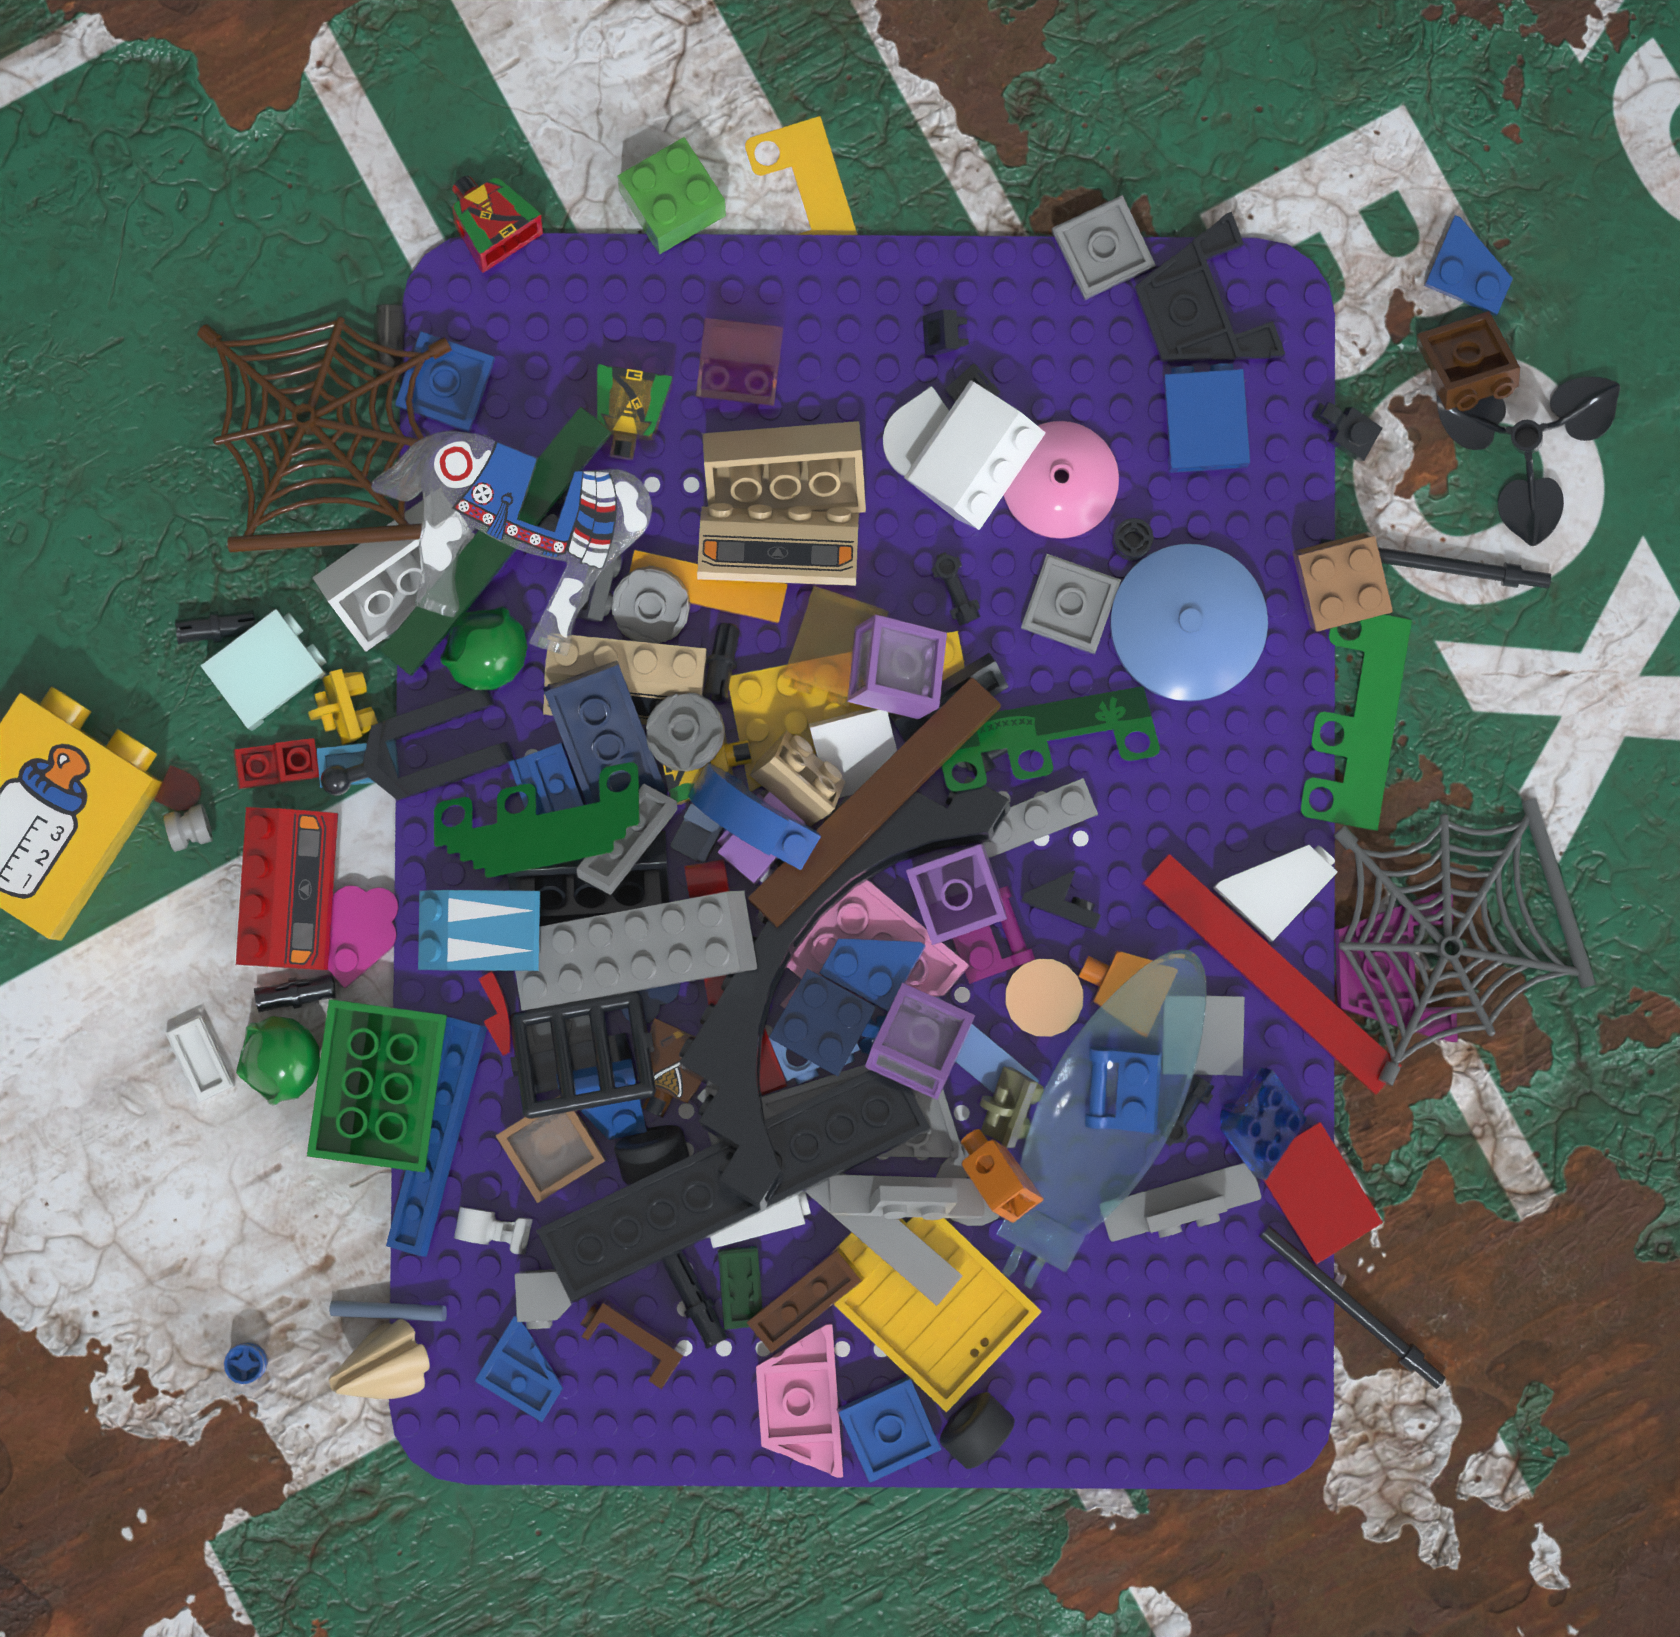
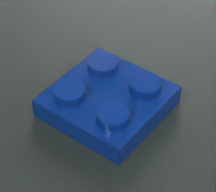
[395,331,495,432]
[836,1376,941,1483]

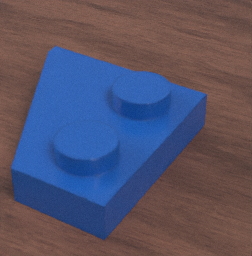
[819,939,926,1012]
[556,1059,647,1140]
[475,1315,564,1422]

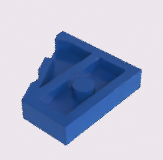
[1424,215,1513,316]

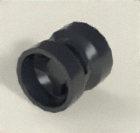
[1112,518,1154,561]

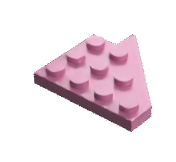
[780,880,969,1009]

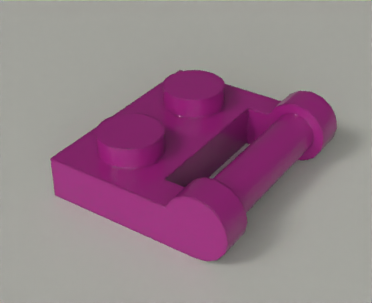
[952,886,1035,984]

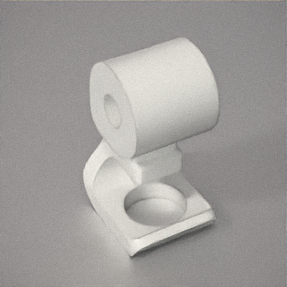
[454,1207,532,1254]

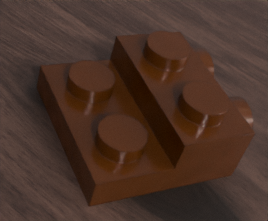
[1416,311,1520,411]

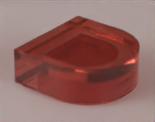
[154,765,201,811]

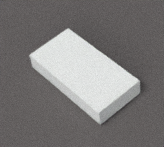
[165,1015,235,1103]

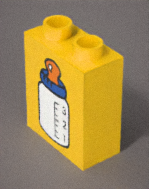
[0,686,164,941]

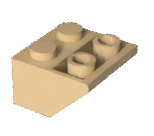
[750,730,846,827]

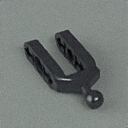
[320,690,515,801]

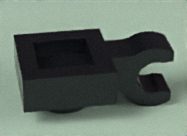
[1311,402,1383,461]

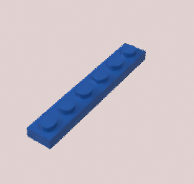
[386,1017,487,1257]

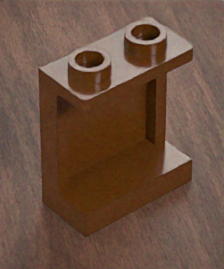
[580,1299,686,1390]

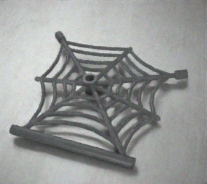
[1333,798,1596,1086]

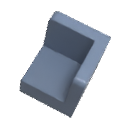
[671,804,724,863]

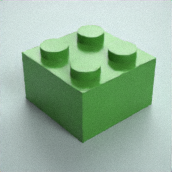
[617,137,726,255]

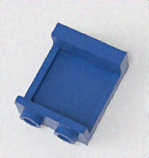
[1162,364,1250,473]

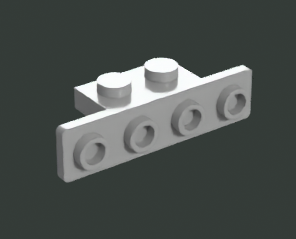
[1100,1162,1261,1242]
[828,1175,985,1220]

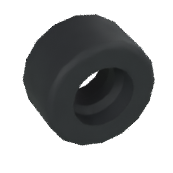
[614,1125,690,1185]
[940,1392,1015,1469]

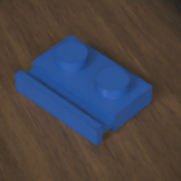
[509,743,586,815]

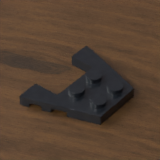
[1134,212,1285,362]

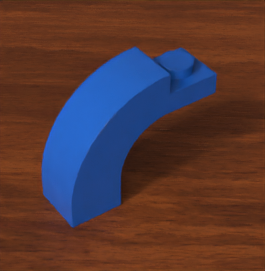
[688,763,821,870]

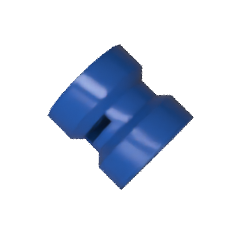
[224,1342,268,1384]

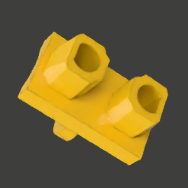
[308,669,378,745]

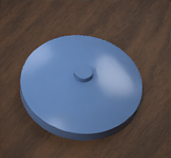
[1110,544,1268,702]

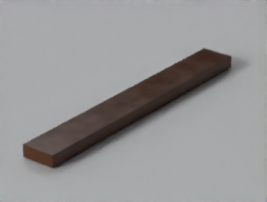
[748,677,1001,928]

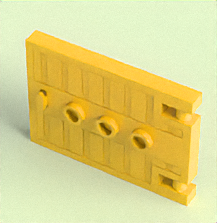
[833,1217,1042,1412]

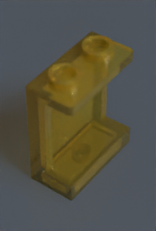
[783,586,889,707]

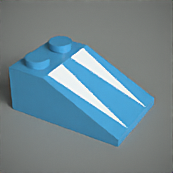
[418,890,540,971]

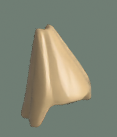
[329,1319,430,1399]

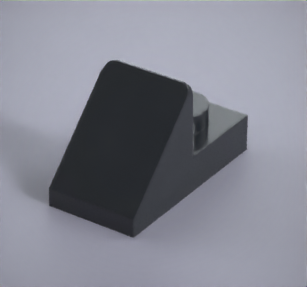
[1020,871,1101,930]

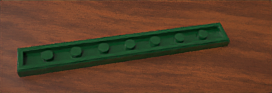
[381,407,613,676]

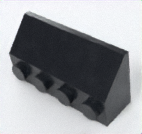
[508,831,670,927]

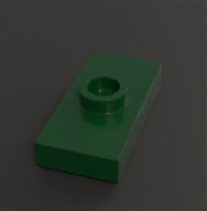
[717,1246,762,1330]

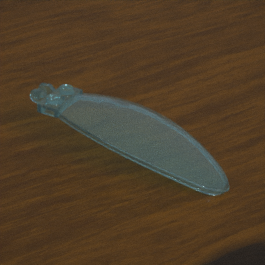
[996,949,1207,1289]

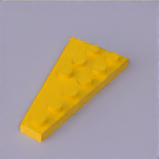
[729,631,965,792]

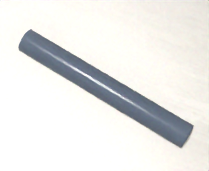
[329,1300,447,1321]

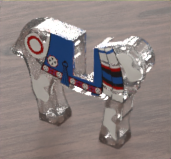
[371,431,652,656]

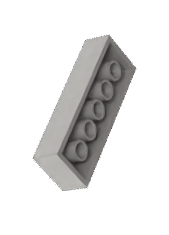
[515,891,757,1011]

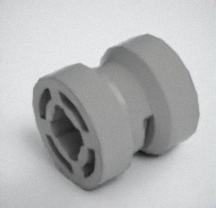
[163,804,213,852]

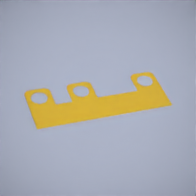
[745,116,857,235]

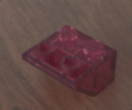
[696,318,784,406]

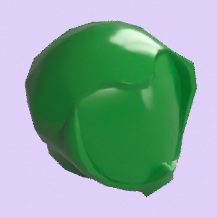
[440,606,528,690]
[236,1016,320,1105]

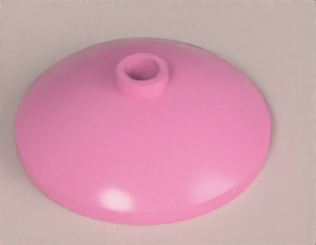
[1003,421,1119,539]

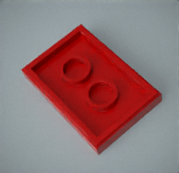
[1252,1122,1383,1264]

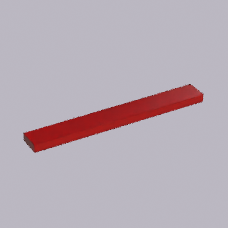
[1142,854,1402,1095]

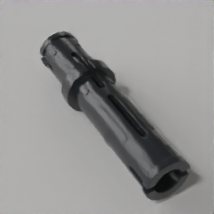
[662,1250,729,1349]

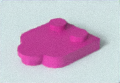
[328,886,399,988]

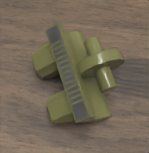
[980,1066,1044,1148]

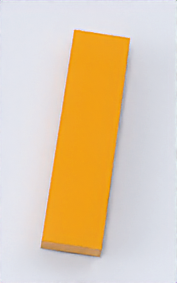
[629,550,788,623]

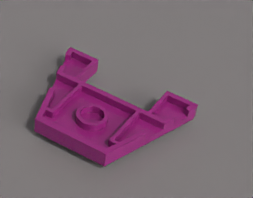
[1335,890,1458,1042]

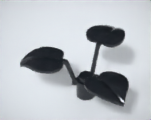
[1437,377,1620,546]

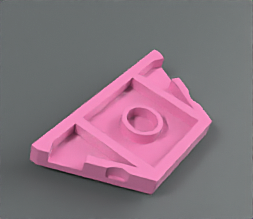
[756,1324,843,1478]

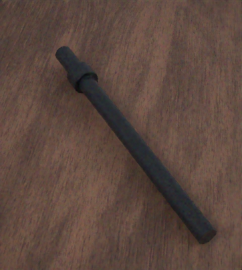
[1319,538,1551,589]
[1259,1225,1446,1389]

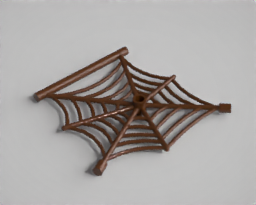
[197,317,452,553]

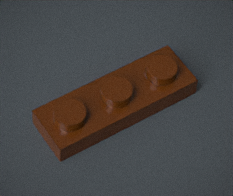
[747,1248,864,1353]

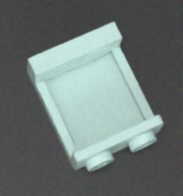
[201,609,327,731]

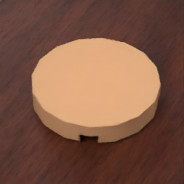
[1005,959,1083,1037]

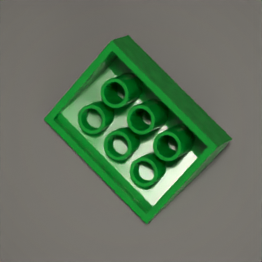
[307,999,447,1173]

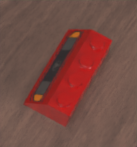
[235,807,338,970]

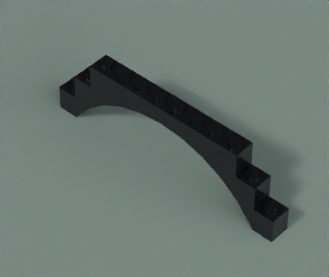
[679,776,1010,1211]

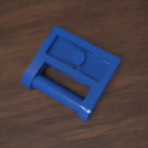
[1084,1046,1162,1133]

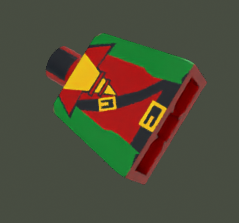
[452,175,543,273]

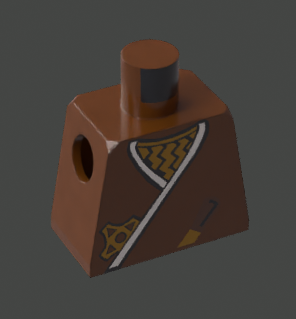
[637,1018,702,1118]

